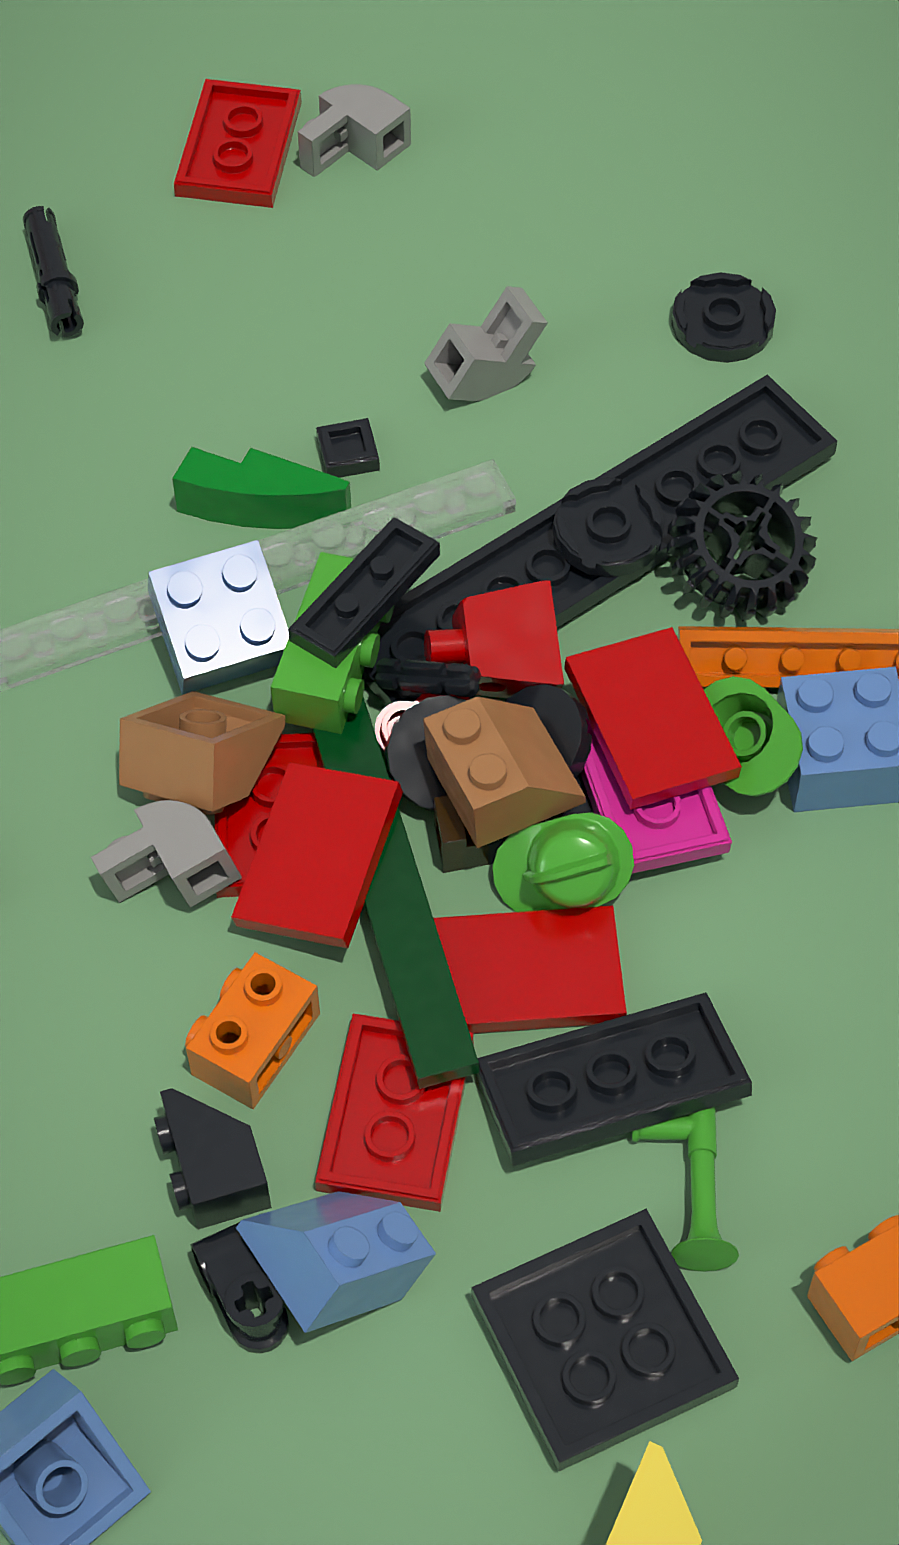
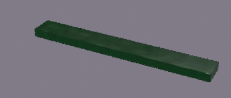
[312,696,480,1089]

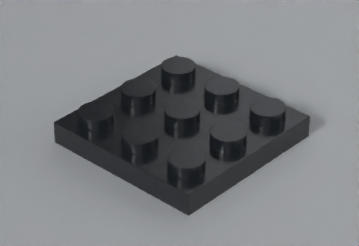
[471,1208,739,1471]

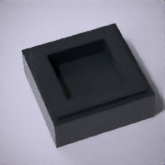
[316,418,380,478]

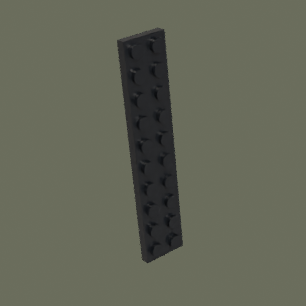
[361,374,837,706]

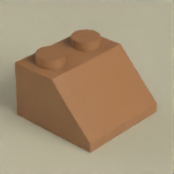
[119,691,285,815]
[423,696,586,848]

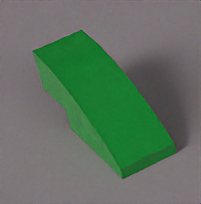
[172,447,352,529]

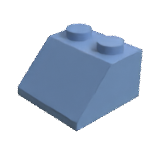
[236,1191,436,1333]
[0,1369,151,1545]

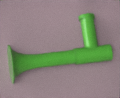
[632,1106,739,1272]

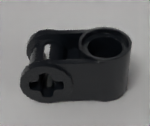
[190,1222,289,1353]

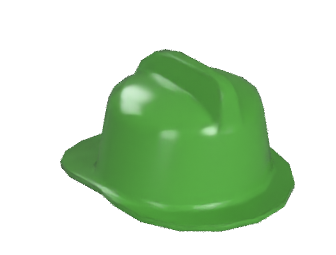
[703,676,803,796]
[493,812,634,912]

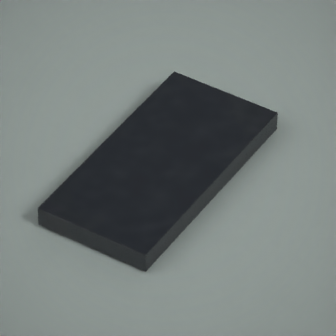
[475,992,752,1166]

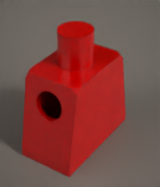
[424,580,564,699]

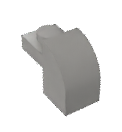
[298,84,411,178]
[424,286,548,401]
[91,800,242,908]

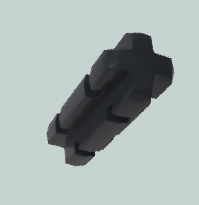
[374,658,481,698]

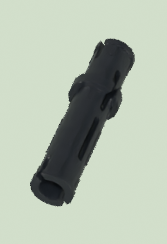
[23,206,84,337]

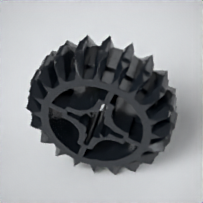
[666,470,817,622]

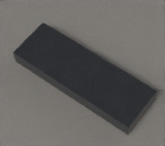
[288,517,440,668]

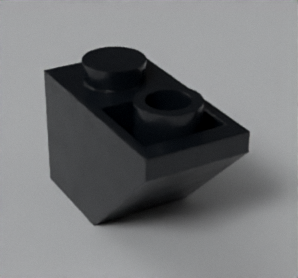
[154,1088,272,1230]

